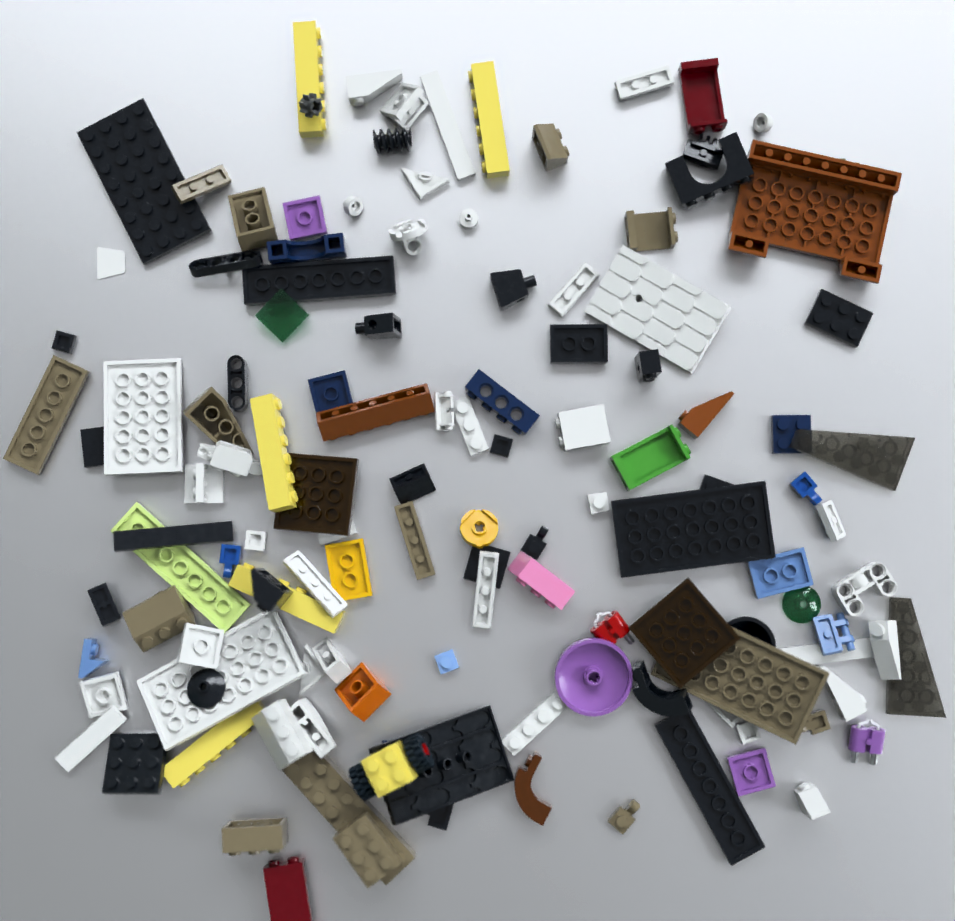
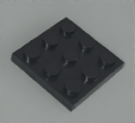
[102,733,167,795]

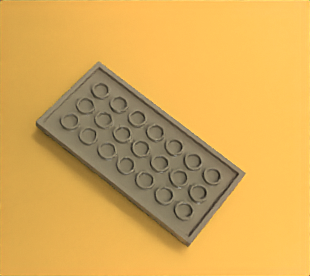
[651,626,830,745]

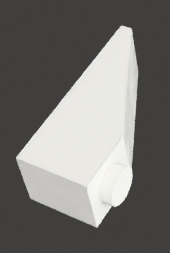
[346,69,403,106]
[869,620,901,680]
[817,665,867,721]
[290,698,337,759]

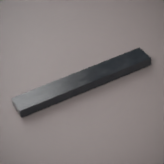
[113,521,234,552]

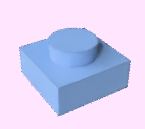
[434,649,459,674]

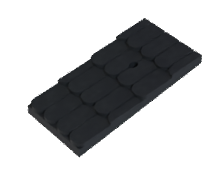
[369,705,514,825]

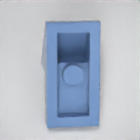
[78,638,109,678]

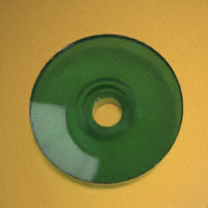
[782,586,821,623]

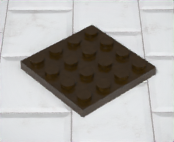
[273,453,359,536]
[628,577,741,688]

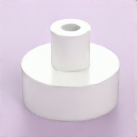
[753,113,773,133]
[343,196,363,216]
[459,209,478,229]

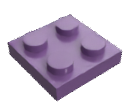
[282,195,328,241]
[726,747,776,797]

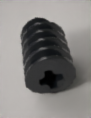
[373,127,412,154]

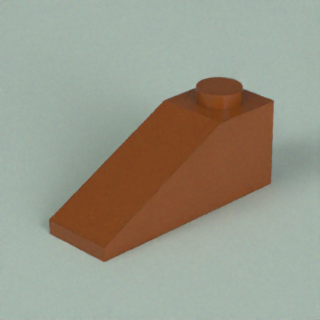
[677,391,734,439]

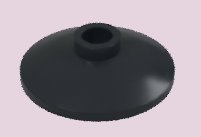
[187,669,226,708]

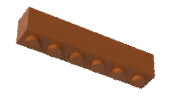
[316,383,435,441]

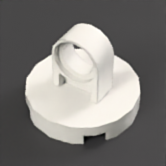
[388,219,427,255]

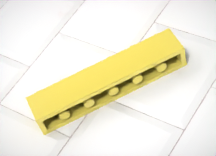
[293,21,327,138]
[468,61,510,179]
[250,393,298,513]
[228,562,345,634]
[164,700,266,789]

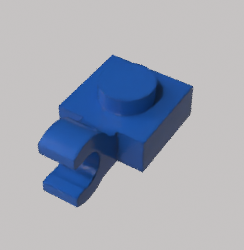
[789,472,822,506]
[219,544,242,578]

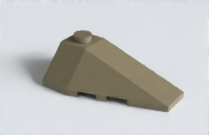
[183,386,254,454]

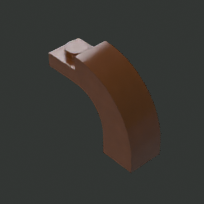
[514,751,552,826]

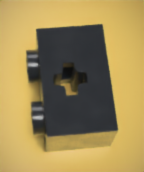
[634,349,662,382]

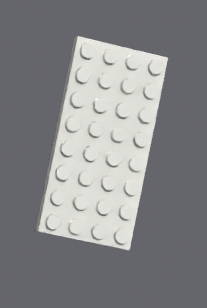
[136,611,307,751]

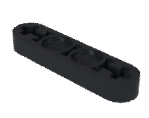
[189,250,263,277]

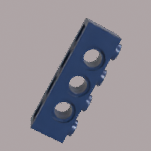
[465,369,540,435]

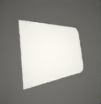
[97,247,125,280]

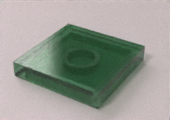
[255,288,309,342]

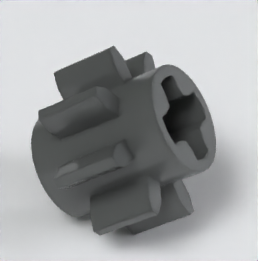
[299,93,323,118]

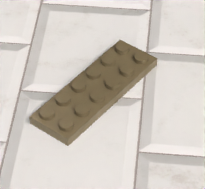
[3,355,90,475]

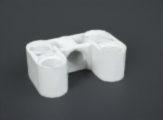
[831,562,897,616]

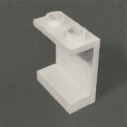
[555,404,611,452]

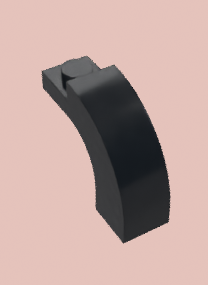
[632,661,693,717]

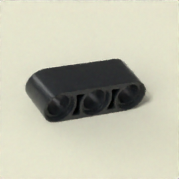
[227,355,249,412]

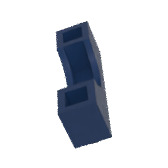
[267,233,347,264]

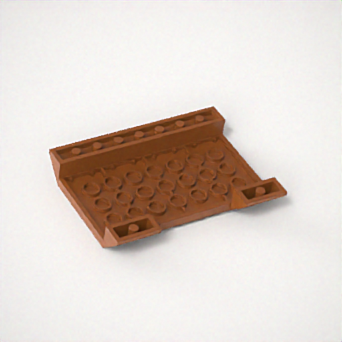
[728,139,902,284]

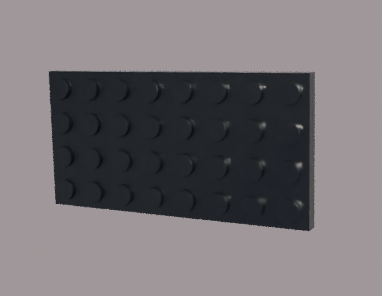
[77,98,212,265]
[611,481,776,578]

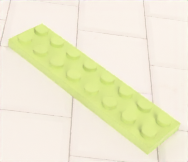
[111,502,251,634]

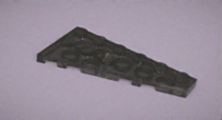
[789,429,915,491]
[886,597,946,718]

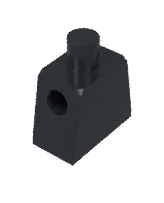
[490,269,537,311]
[355,313,402,339]

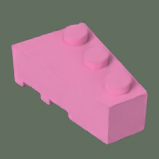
[507,551,575,610]

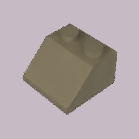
[532,123,569,172]

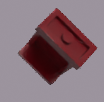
[678,58,728,135]
[263,856,312,921]

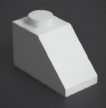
[312,637,352,684]
[794,782,830,820]

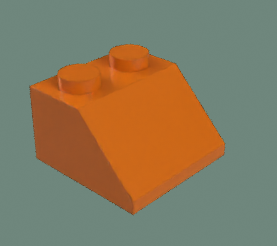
[334,662,391,722]

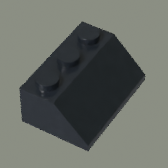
[251,568,293,613]

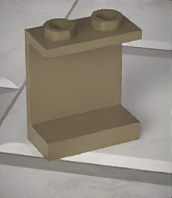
[624,207,678,252]

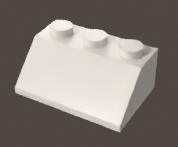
[252,699,314,771]

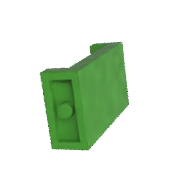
[610,424,691,491]

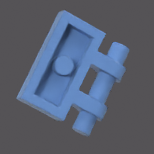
[811,612,855,656]

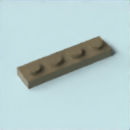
[394,501,436,580]

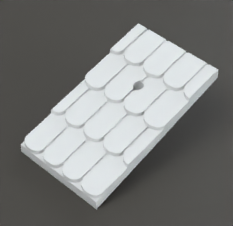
[584,245,732,373]

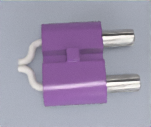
[848,718,886,765]

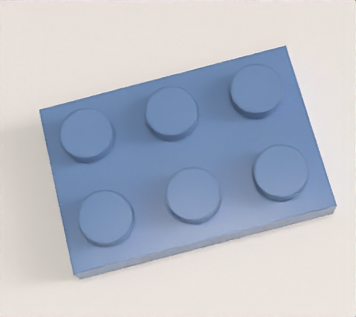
[747,547,814,599]

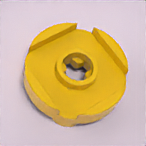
[460,509,498,549]

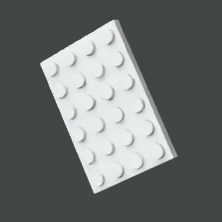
[103,358,183,476]

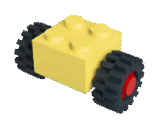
[349,733,434,801]

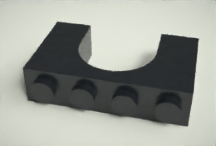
[665,132,754,209]

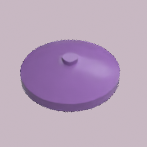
[554,638,633,716]

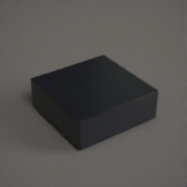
[52,330,77,354]
[490,434,513,458]

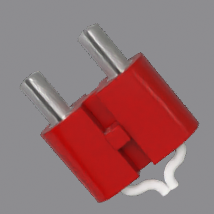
[590,610,635,645]

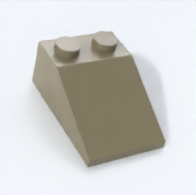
[228,187,278,252]

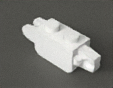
[197,440,262,477]

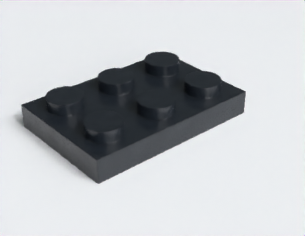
[804,289,873,348]
[550,324,608,363]

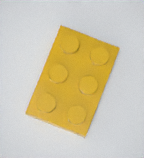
[325,538,373,601]

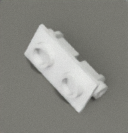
[434,391,455,431]

